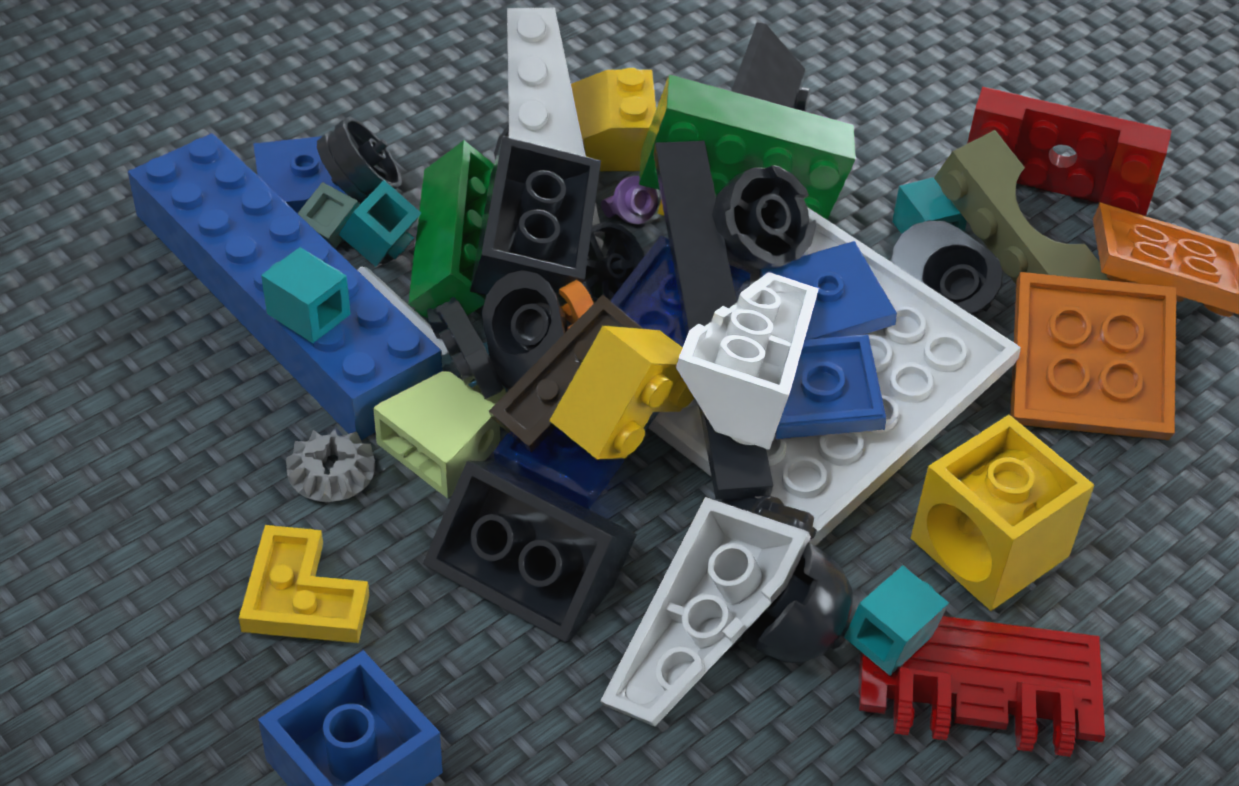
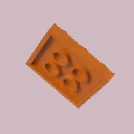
[1093,203,1239,317]
[1010,272,1176,440]

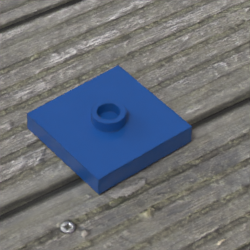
[253,136,347,214]
[760,241,897,340]
[775,334,886,439]

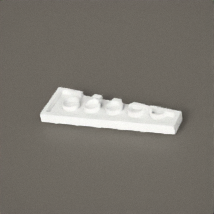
[507,8,604,259]

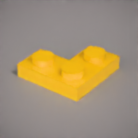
[239,525,370,643]

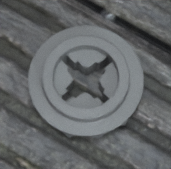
[286,426,375,502]

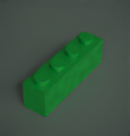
[408,140,494,318]

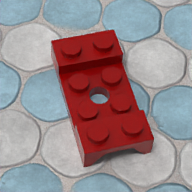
[967,87,1172,216]

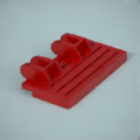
[858,616,1105,757]

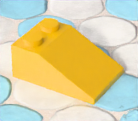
[571,68,656,171]

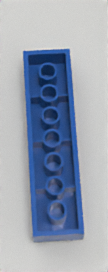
[127,133,443,440]

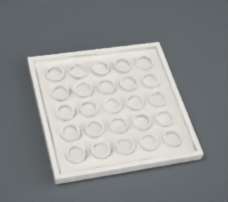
[628,207,1021,546]

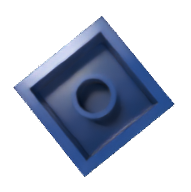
[258,650,443,786]

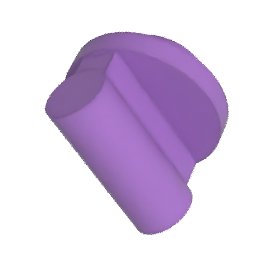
[601,176,658,224]

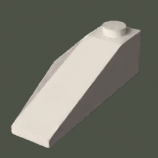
[676,272,818,450]
[600,497,811,727]

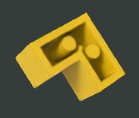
[549,326,694,459]

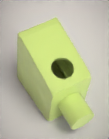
[374,371,506,499]

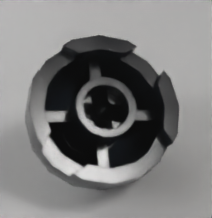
[712,165,816,270]
[741,542,853,663]

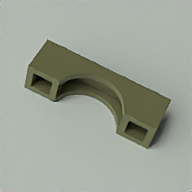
[934,130,1111,284]

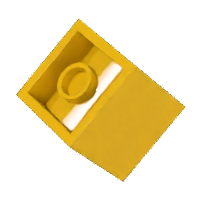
[910,415,1094,611]

